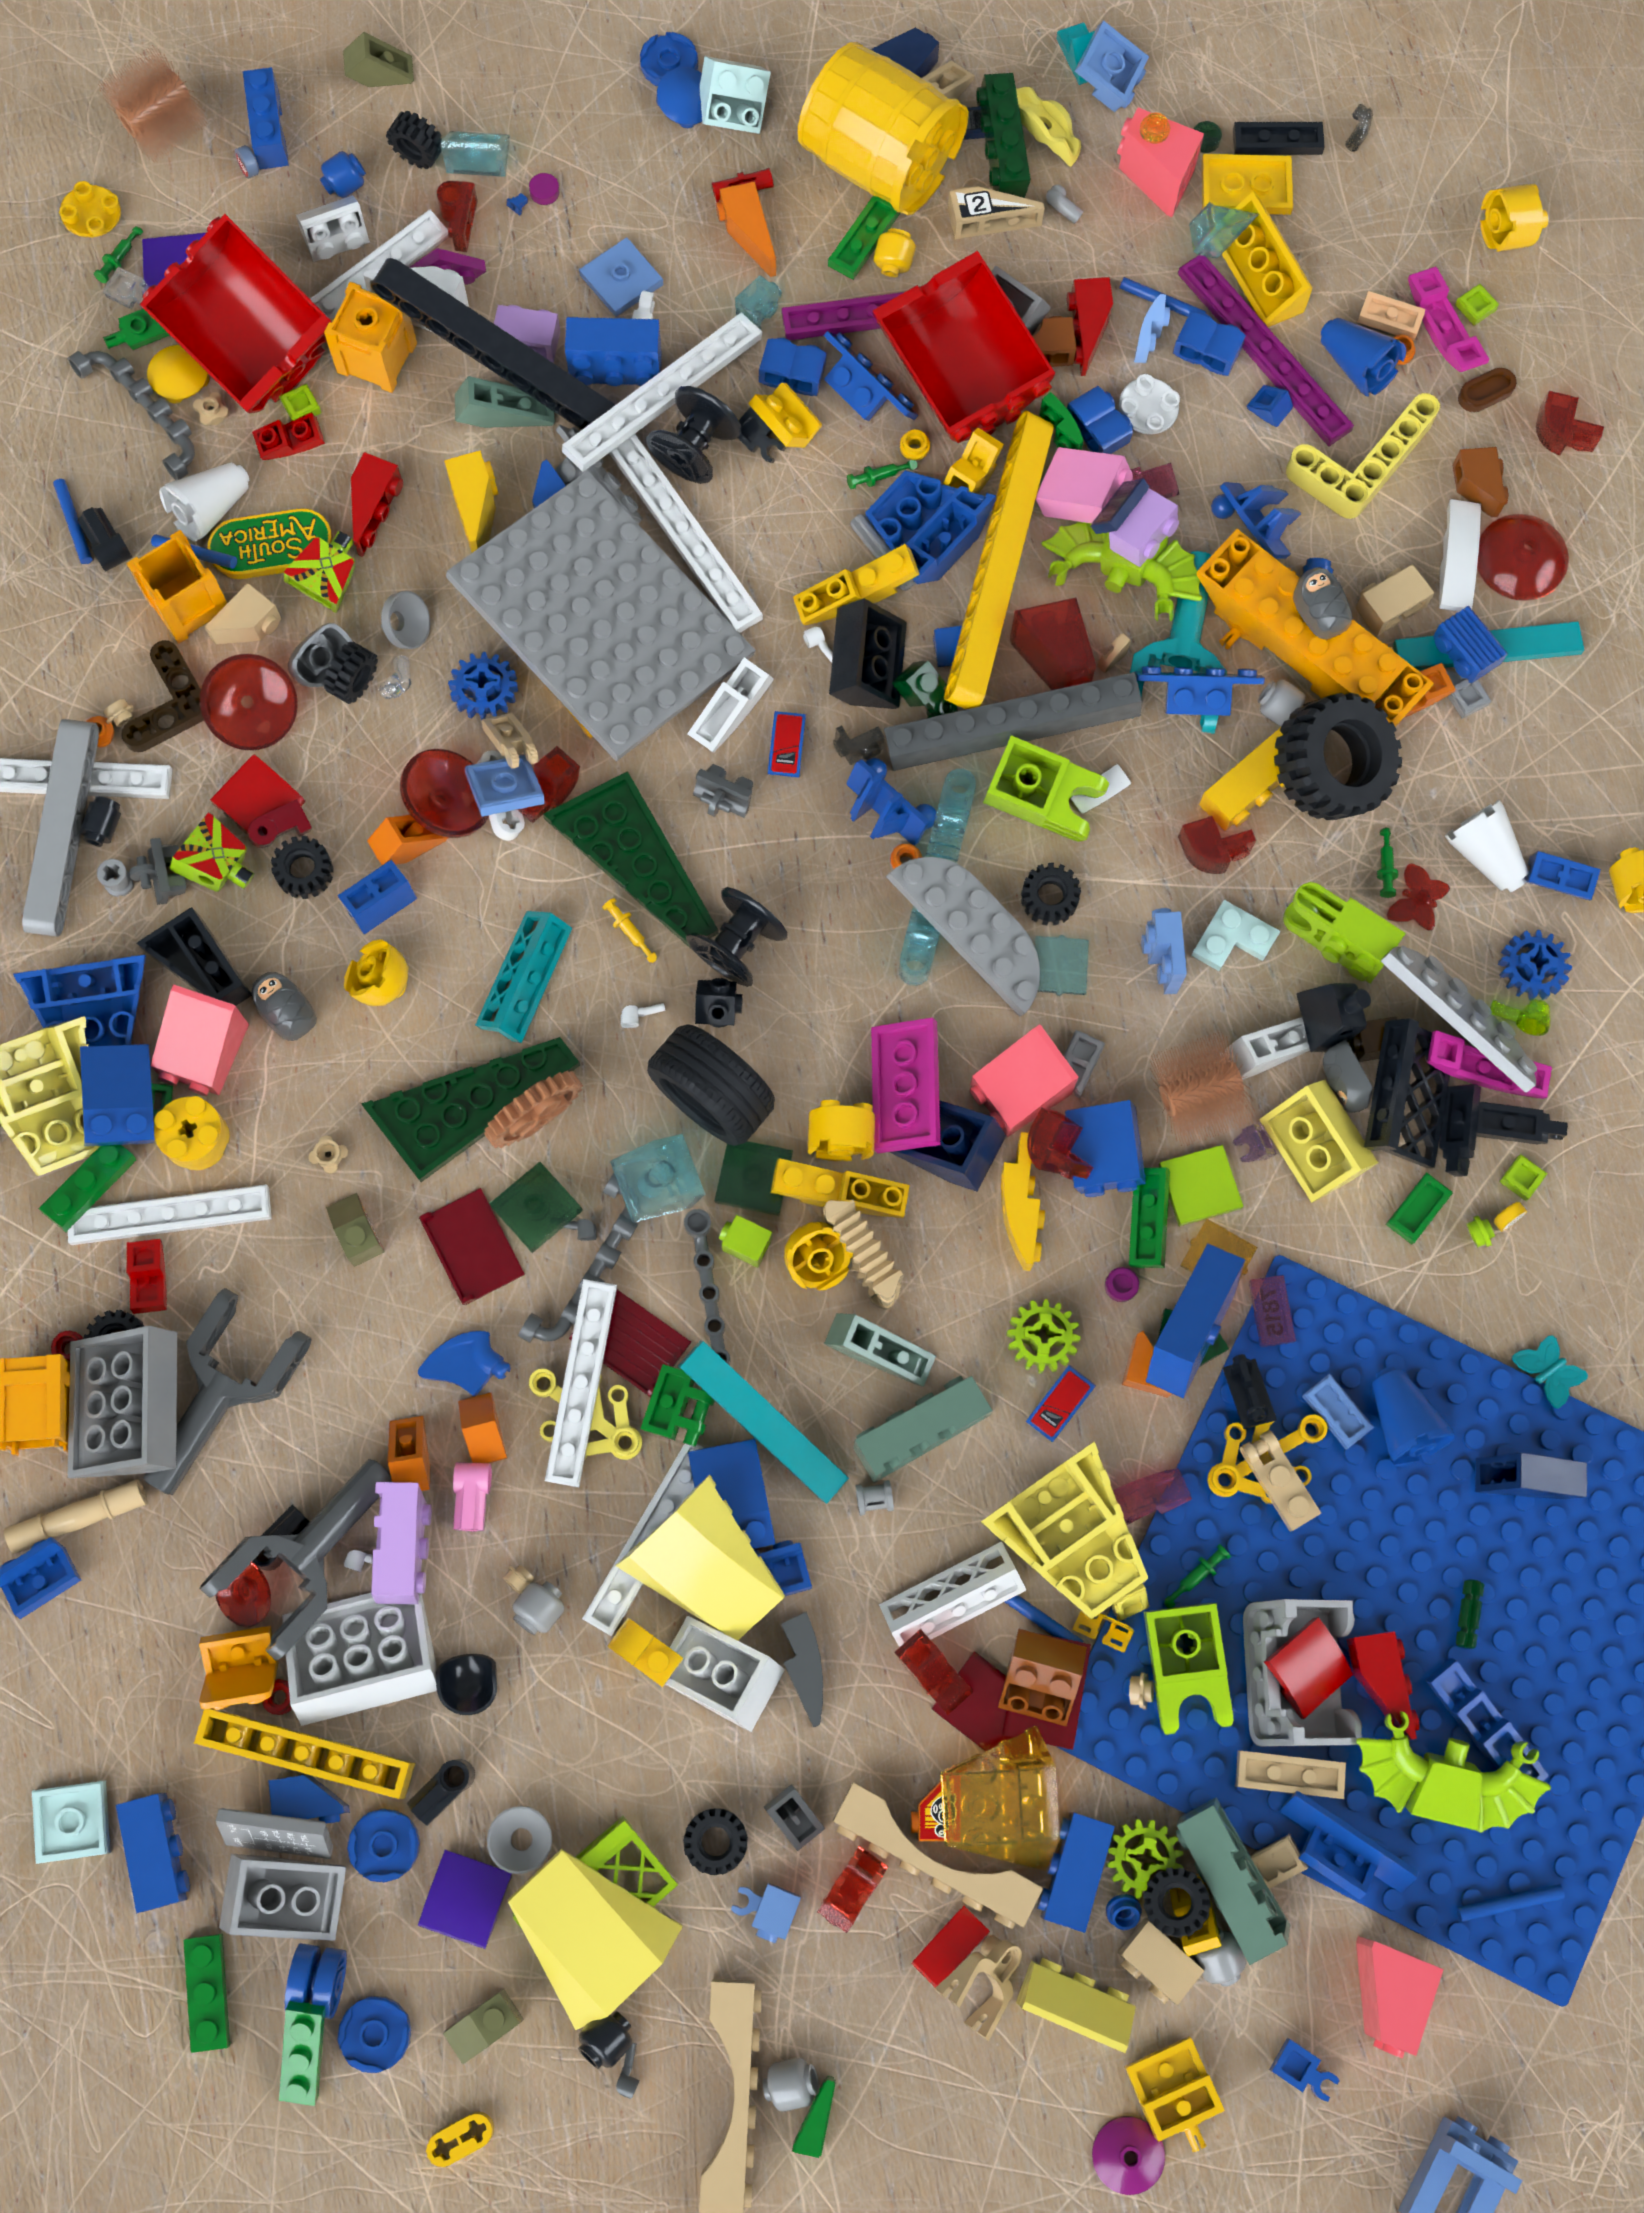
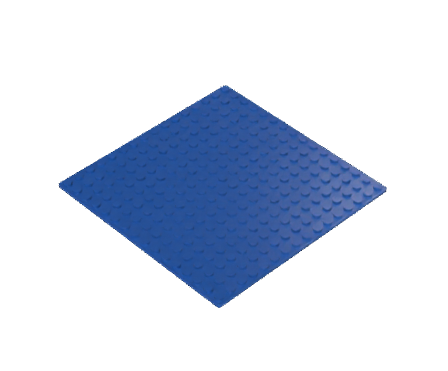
[1055,1255,1644,2007]

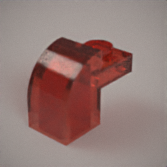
[1536,391,1604,455]
[517,746,580,823]
[1178,816,1256,874]
[1027,1107,1094,1180]
[894,1629,973,1716]
[817,1845,888,1933]

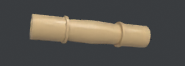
[4,1479,148,1554]

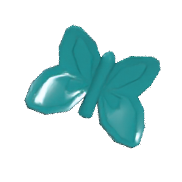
[1512,1335,1588,1409]

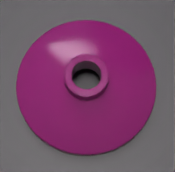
[1092,2116,1165,2195]

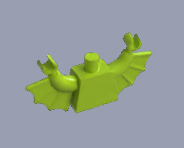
[1041,521,1202,621]
[1356,1711,1551,1833]

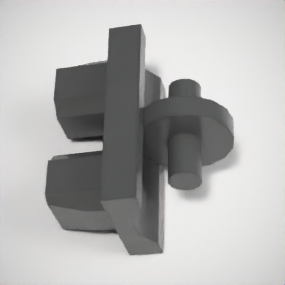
[693,764,753,818]
[129,838,186,905]

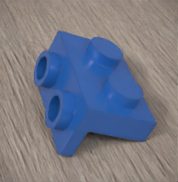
[0,1537,81,1619]
[754,1540,812,1597]

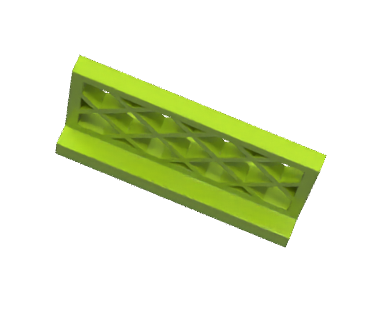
[513,1815,678,1929]

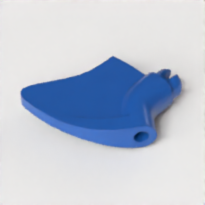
[418,1331,511,1397]

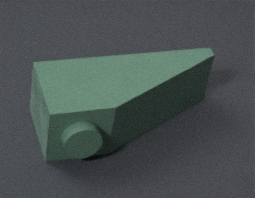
[455,376,555,428]
[824,1313,936,1387]

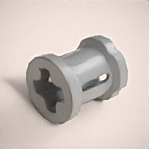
[97,859,134,897]
[855,1480,894,1516]

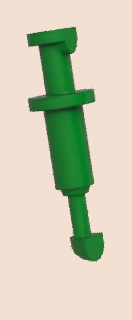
[94,226,143,283]
[847,460,918,490]
[1377,827,1399,898]
[1164,1544,1231,1608]

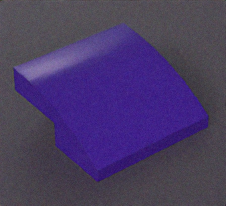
[418,1850,512,1949]

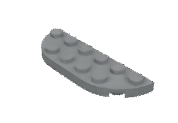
[886,857,1040,1016]
[1381,946,1537,1093]

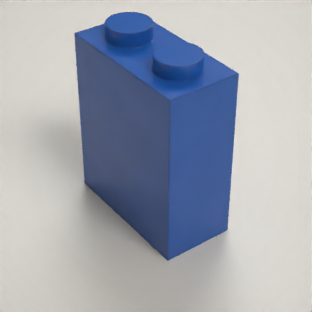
[1065,1100,1146,1197]

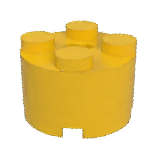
[1480,184,1548,252]
[1609,847,1644,913]
[154,1096,230,1171]
[808,1100,875,1162]

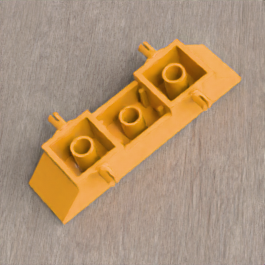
[1196,529,1434,727]

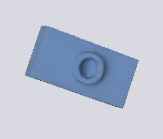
[1302,1374,1374,1449]

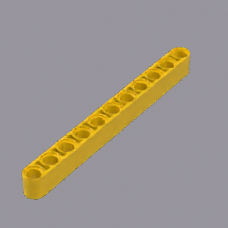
[944,410,1054,710]

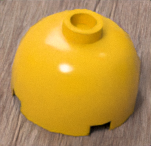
[344,939,409,1007]
[784,1222,853,1291]

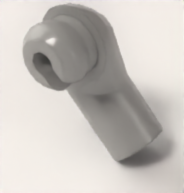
[1046,185,1084,224]

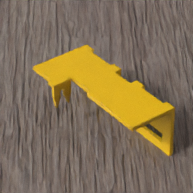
[1072,1611,1134,1653]

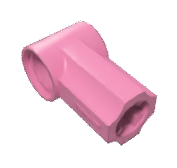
[453,1462,492,1532]

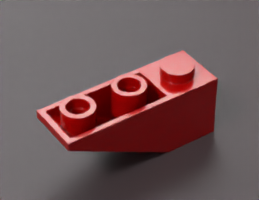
[1067,277,1113,376]
[351,452,403,557]
[1346,1631,1419,1740]

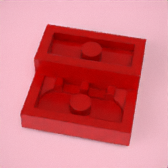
[210,754,306,834]
[1264,1617,1353,1719]

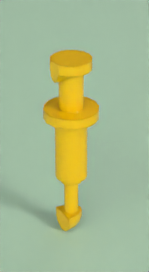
[602,898,657,963]

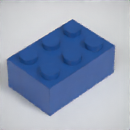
[565,317,662,386]

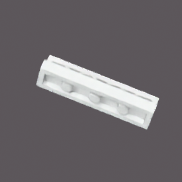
[879,1541,1026,1654]

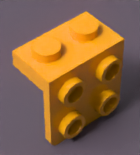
[199,1626,279,1710]

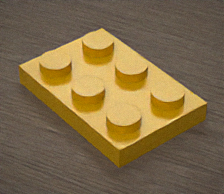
[1201,154,1293,215]

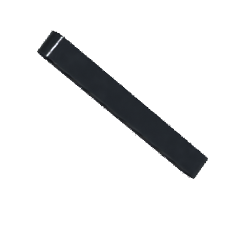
[371,258,615,430]

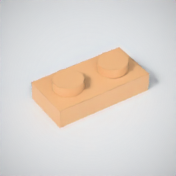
[1357,291,1426,341]

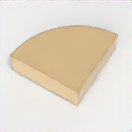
[1098,633,1131,673]

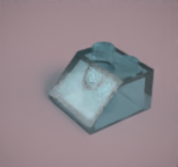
[610,1134,705,1223]

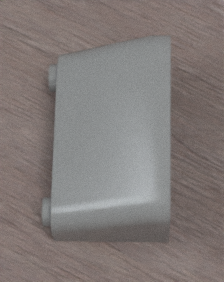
[1243,1599,1362,1747]

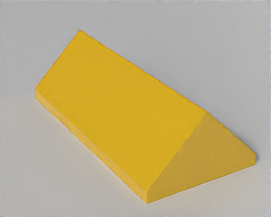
[1209,191,1313,327]

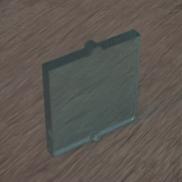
[1035,935,1089,996]

